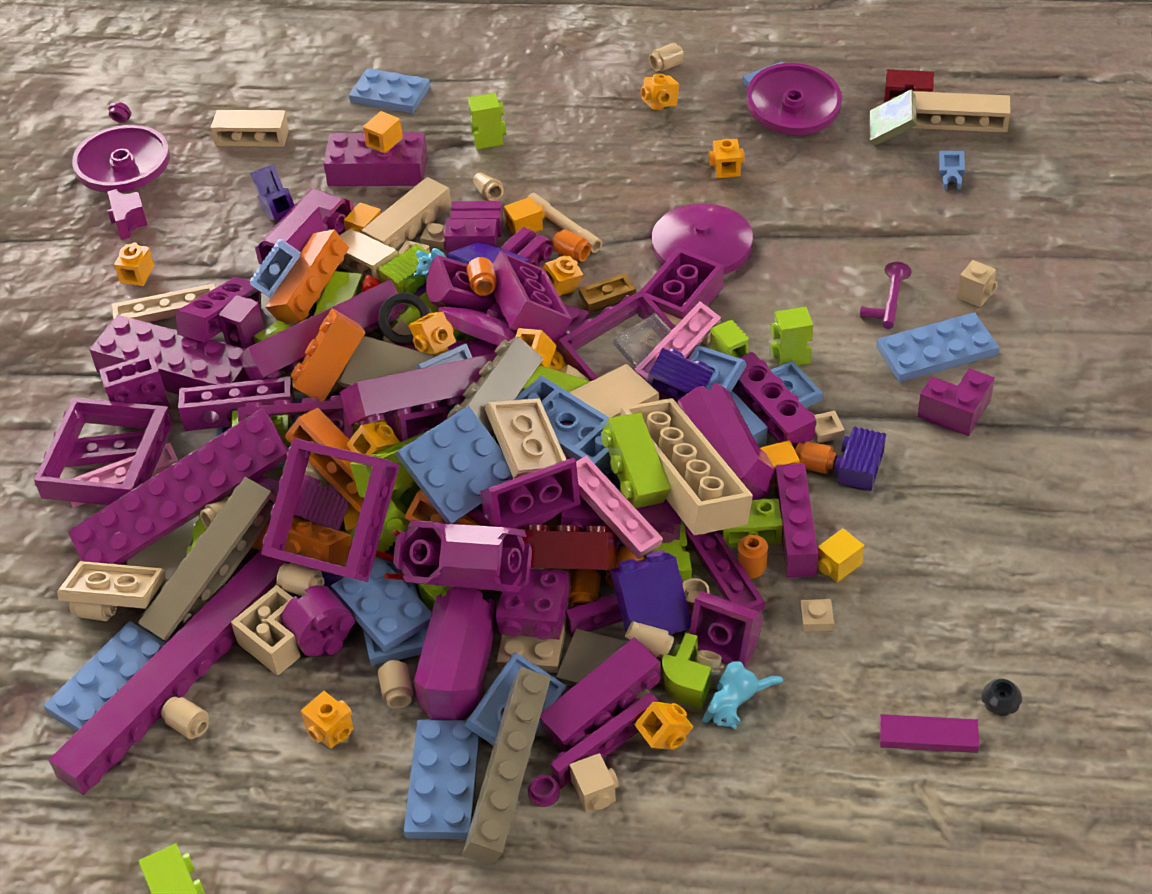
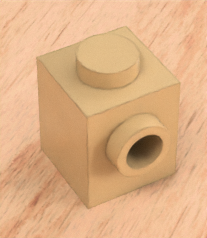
[957,260,997,308]
[570,753,619,813]

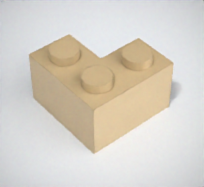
[231,585,300,676]

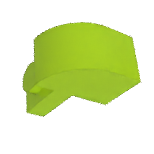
[662,633,712,710]

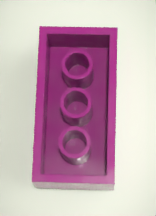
[323,132,428,186]
[493,251,572,345]

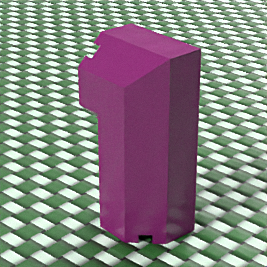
[255,188,354,265]
[677,383,776,500]
[393,520,532,593]
[414,587,497,720]

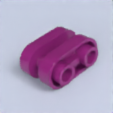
[500,228,553,267]

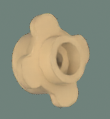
[693,650,724,676]

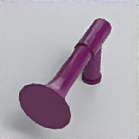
[860,261,912,329]

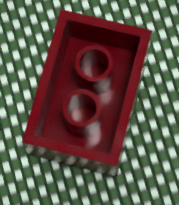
[522,525,617,570]

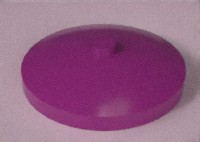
[746,63,842,135]
[72,125,170,193]
[652,203,753,275]
[438,307,516,346]

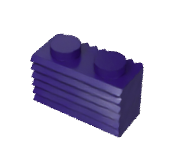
[647,348,714,401]
[834,426,886,491]

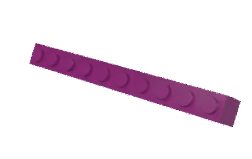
[48,549,286,795]

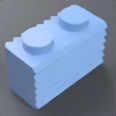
[250,239,301,298]

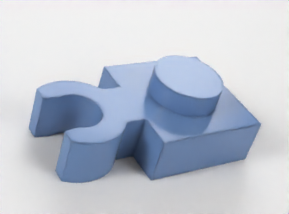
[939,151,965,190]

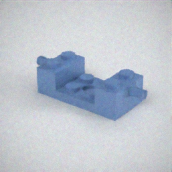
[514,375,618,476]

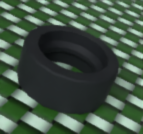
[378,292,430,345]

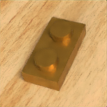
[578,273,637,312]

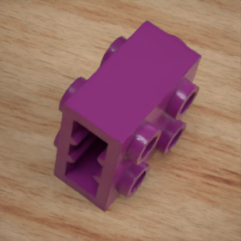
[99,353,171,409]
[496,569,571,640]

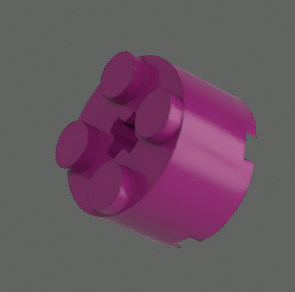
[281,585,355,656]

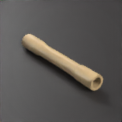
[527,193,603,253]

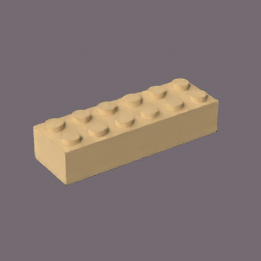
[620,398,753,535]

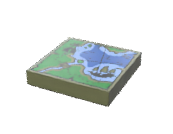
[870,90,917,146]

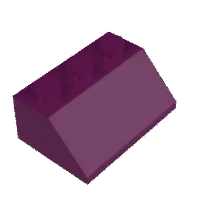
[480,458,580,529]

